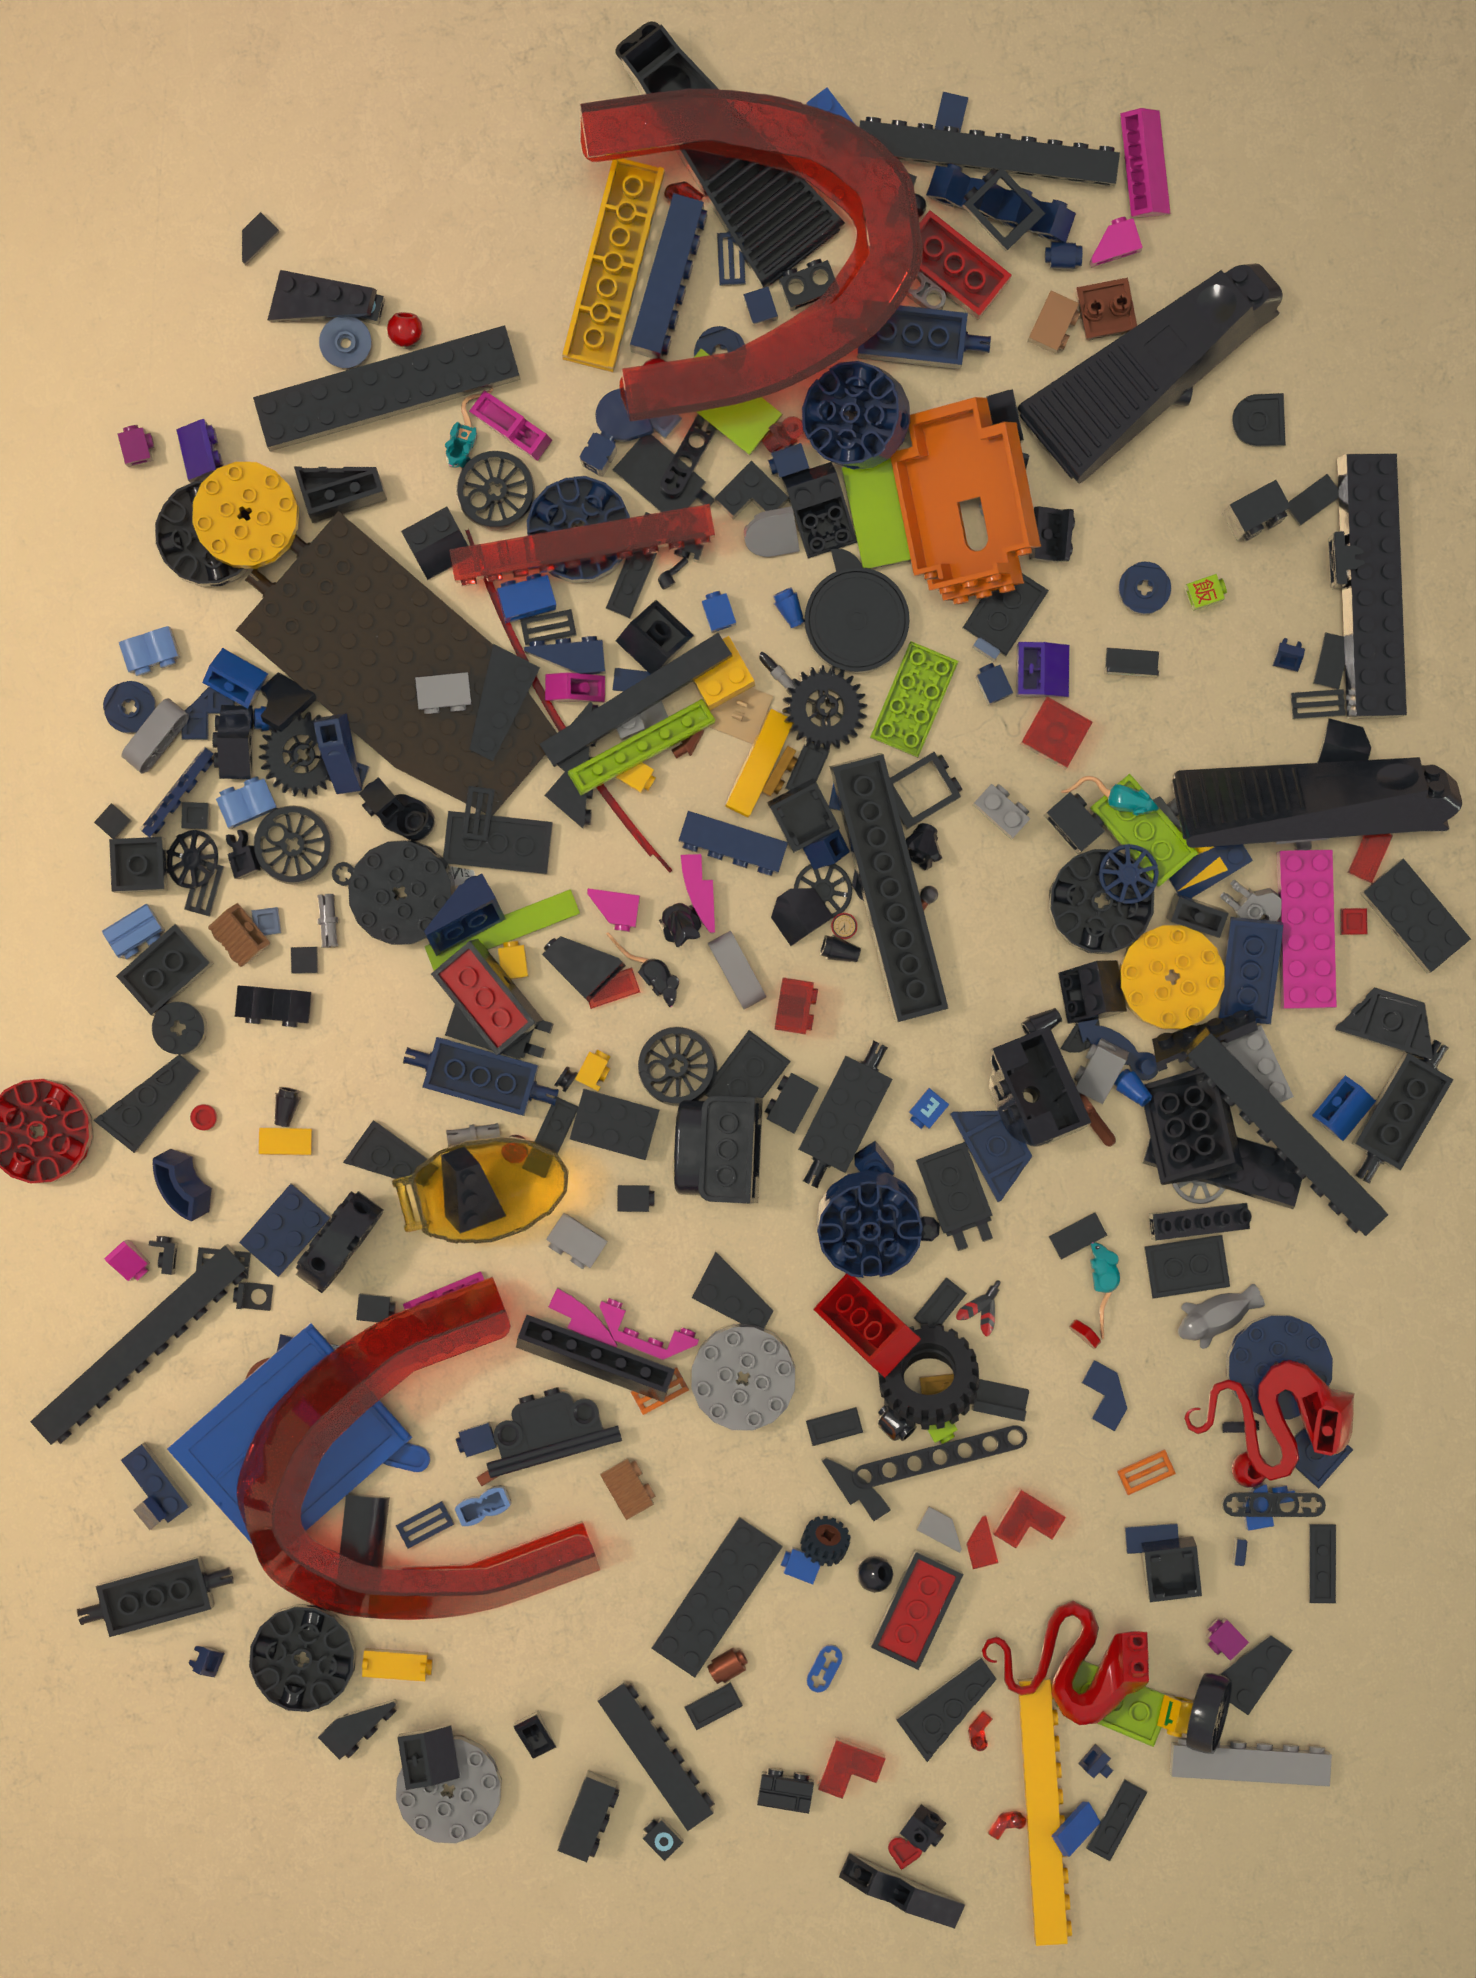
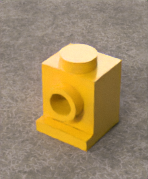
[575,1050,611,1092]

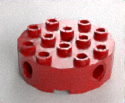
[0,1079,93,1184]

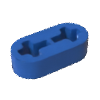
[807,1644,842,1693]

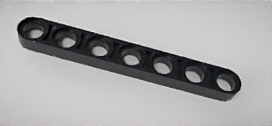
[852,1425,1027,1489]

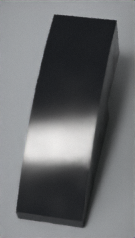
[821,1456,891,1522]

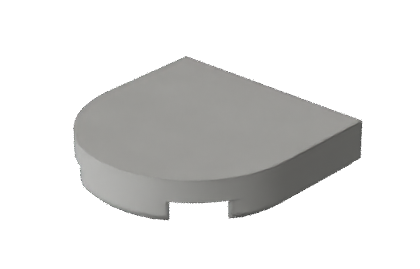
[744,506,800,557]

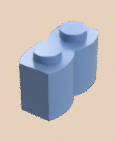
[119,626,180,676]
[216,776,277,829]
[455,1486,511,1526]

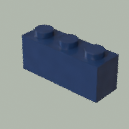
[121,1442,192,1523]

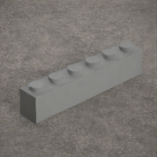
[1170,1738,1332,1786]

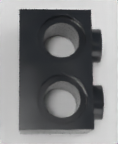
[779,259,839,312]

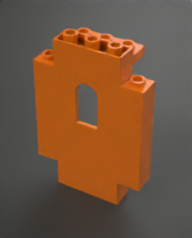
[891,397,1041,605]

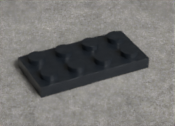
[443,811,553,874]

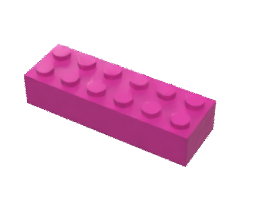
[1277,850,1337,1009]

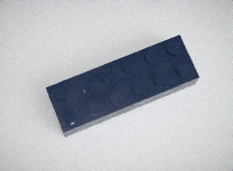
[630,193,708,359]

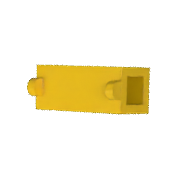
[362,1648,433,1682]

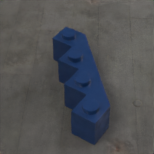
[926,164,1076,243]

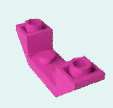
[599,1298,699,1360]

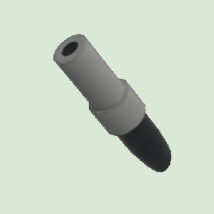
[759,651,795,689]

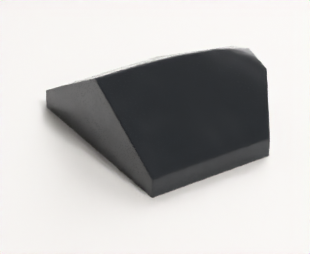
[1317,718,1371,763]
[771,888,834,946]

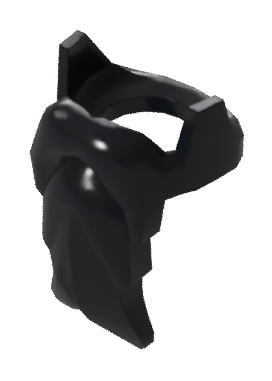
[658,903,701,947]

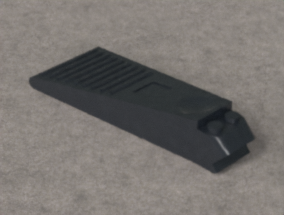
[615,21,845,288]
[1017,263,1283,484]
[1172,757,1462,848]

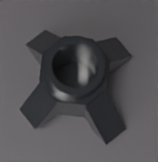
[906,823,942,870]

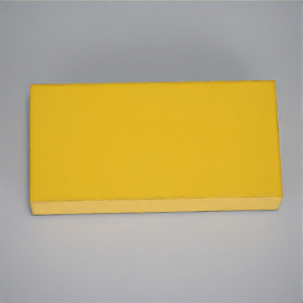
[259,1128,312,1155]

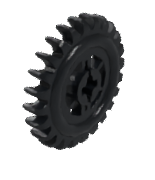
[782,665,868,751]
[258,711,331,797]

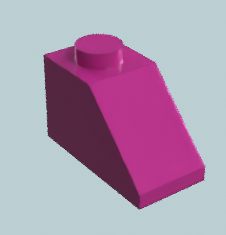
[1090,217,1143,268]
[545,672,605,702]
[587,888,640,932]
[104,1240,150,1281]

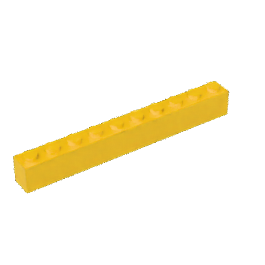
[1017,1677,1072,1946]

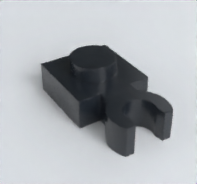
[226,830,261,879]

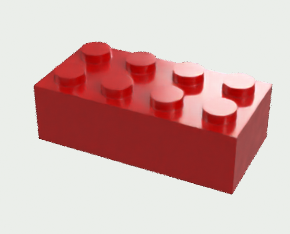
[897,210,1012,320]
[813,1274,921,1378]

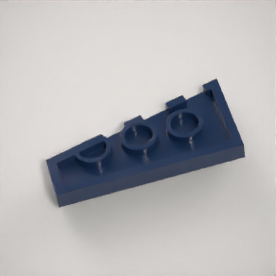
[140,746,214,838]

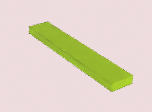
[568,699,716,795]
[424,889,580,971]

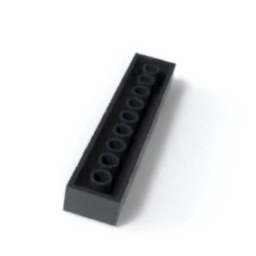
[253,325,521,451]
[1337,453,1407,719]
[829,753,949,1022]

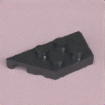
[1335,987,1433,1061]

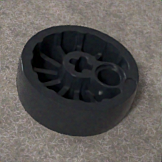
[456,450,535,530]
[254,805,333,885]
[638,1027,718,1106]
[1186,1673,1232,1754]

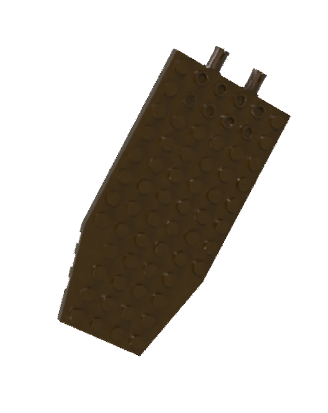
[236,511,557,816]

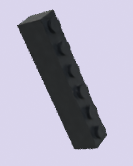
[516,1315,675,1402]
[597,1680,715,1831]

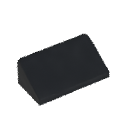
[986,389,1024,443]

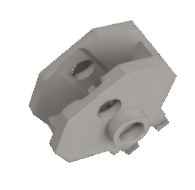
[1220,880,1281,921]

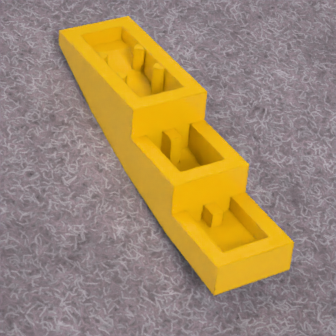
[725,709,792,818]

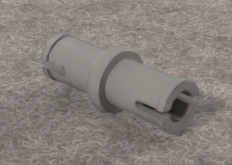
[317,894,338,948]
[446,1123,500,1147]

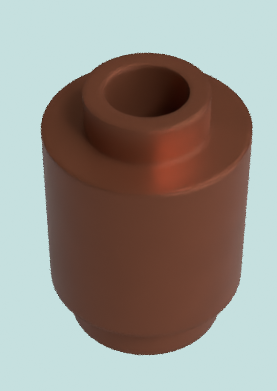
[707,1648,748,1684]

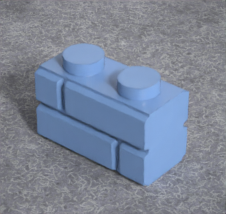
[102,904,165,960]

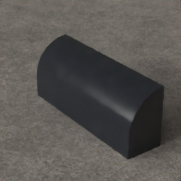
[335,1493,390,1603]

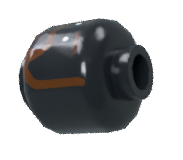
[878,1405,917,1441]

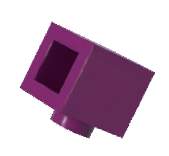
[117,425,155,467]
[1206,1617,1249,1661]

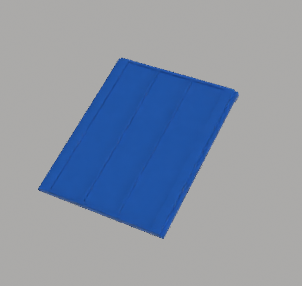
[167,1322,412,1563]

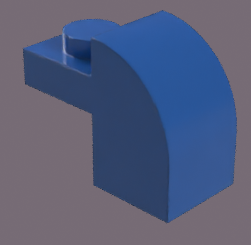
[1243,1483,1295,1531]

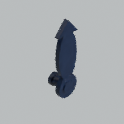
[1077,1019,1159,1080]

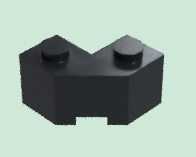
[235,985,311,1028]

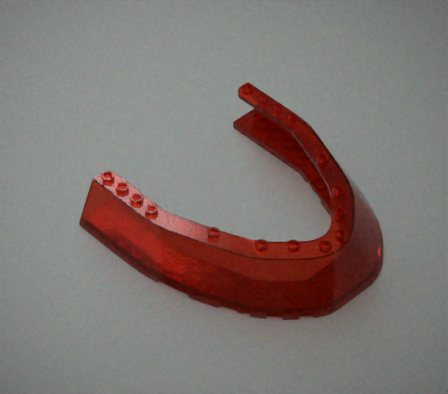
[580,89,923,422]
[237,1276,600,1620]

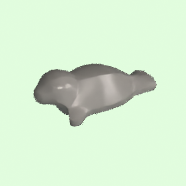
[1178,1284,1265,1349]

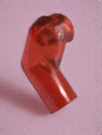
[664,181,704,201]
[968,1711,993,1751]
[988,1811,1026,1840]

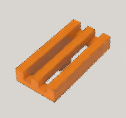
[631,1367,689,1415]
[1117,1449,1176,1495]

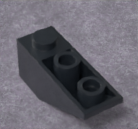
[318,1699,398,1760]

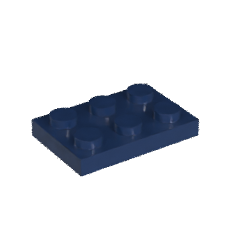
[239,1183,331,1277]

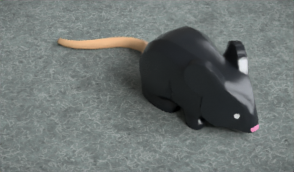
[606,932,679,1007]

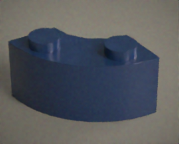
[152,1149,212,1222]

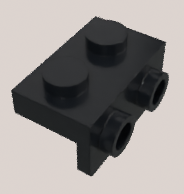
[1030,506,1075,563]

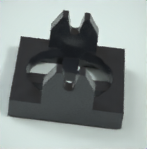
[1328,531,1365,590]

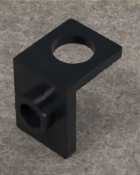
[233,1282,273,1311]

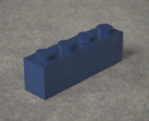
[678,811,788,876]

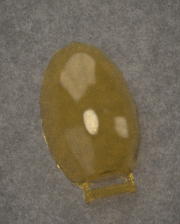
[391,1137,569,1244]

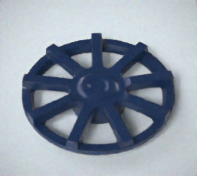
[1099,844,1159,904]

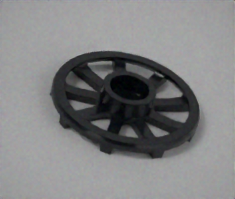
[166,830,218,889]
[794,864,852,918]

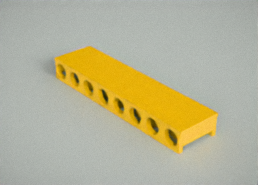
[562,155,665,372]

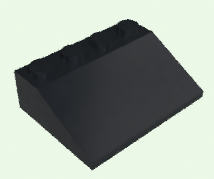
[1144,1068,1244,1185]

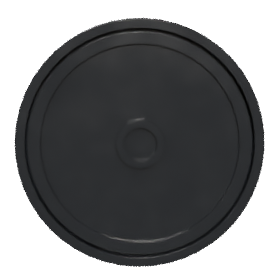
[804,567,910,673]

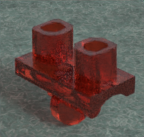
[762,416,804,453]

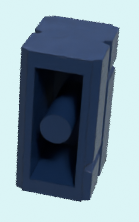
[579,431,617,476]

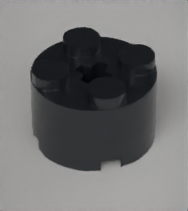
[152,1002,207,1055]

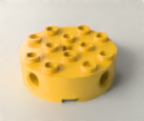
[192,462,299,569]
[1119,925,1224,1029]

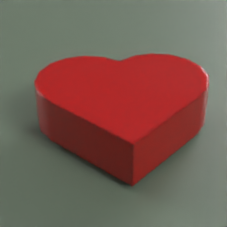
[1069,1320,1101,1349]
[888,1836,922,1870]

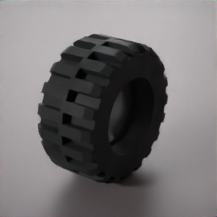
[878,1324,979,1430]

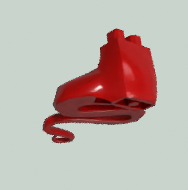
[1184,1360,1355,1481]
[982,1600,1149,1725]

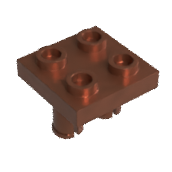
[1076,277,1137,340]

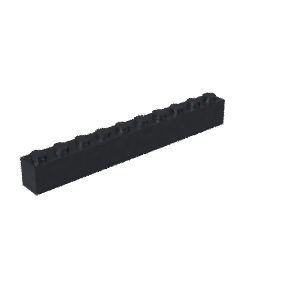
[856,117,1120,186]
[1183,1028,1388,1236]
[30,1244,249,1445]

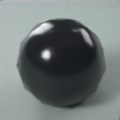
[857,1556,893,1593]

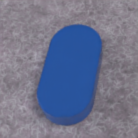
[383,1443,430,1472]

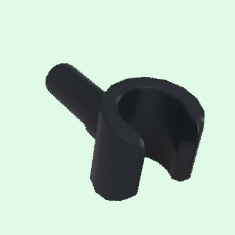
[658,558,688,590]

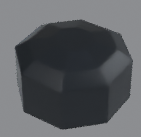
[921,1216,940,1242]

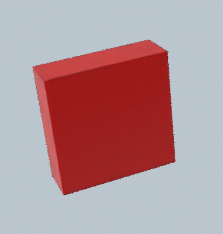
[1340,908,1368,935]

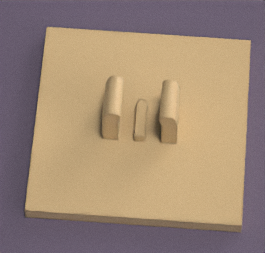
[708,688,774,744]

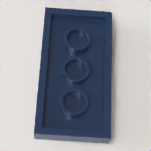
[1218,917,1283,1025]

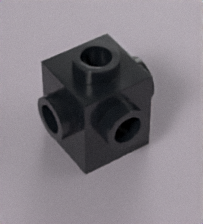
[899,1804,946,1853]

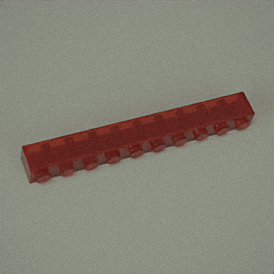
[450,504,715,587]

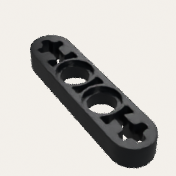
[660,414,717,498]
[1222,1492,1326,1517]

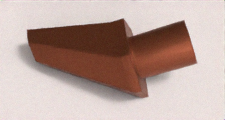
[672,730,704,759]

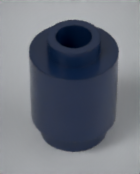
[1045,242,1083,269]

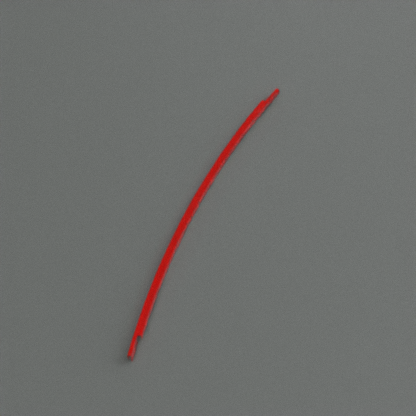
[465,528,672,873]

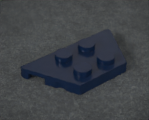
[950,1110,1032,1203]

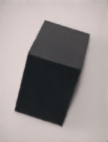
[513,1710,556,1759]

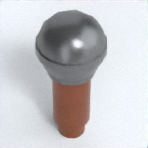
[920,886,938,910]

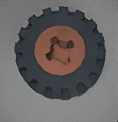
[800,1516,851,1566]

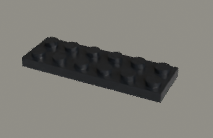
[1143,1137,1302,1209]
[651,1517,783,1678]

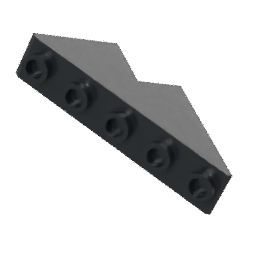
[544,701,598,829]
[1149,1203,1252,1241]
[839,1853,965,1929]

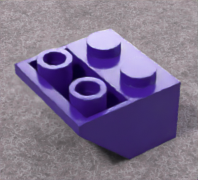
[176,419,224,483]
[1016,642,1070,697]

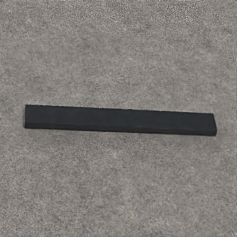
[540,633,733,767]

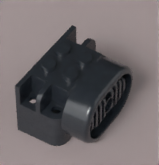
[989,1026,1092,1147]
[674,1096,763,1204]

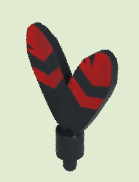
[956,1280,1001,1337]

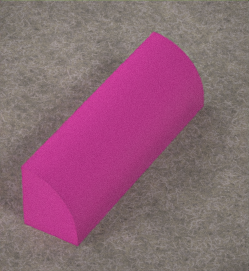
[1120,108,1171,217]

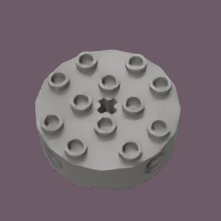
[691,1324,795,1430]
[396,1735,502,1843]

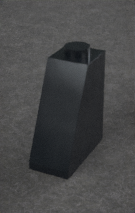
[542,936,626,1002]

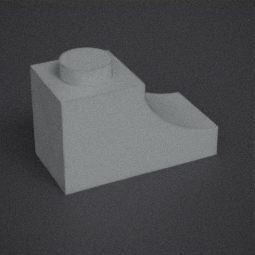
[617,701,668,741]

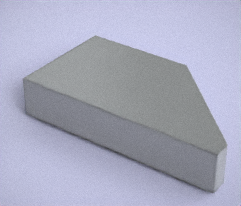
[917,1507,962,1553]

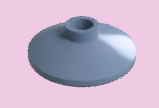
[319,317,371,368]

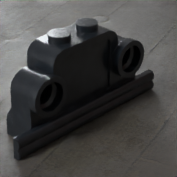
[486,1387,622,1478]

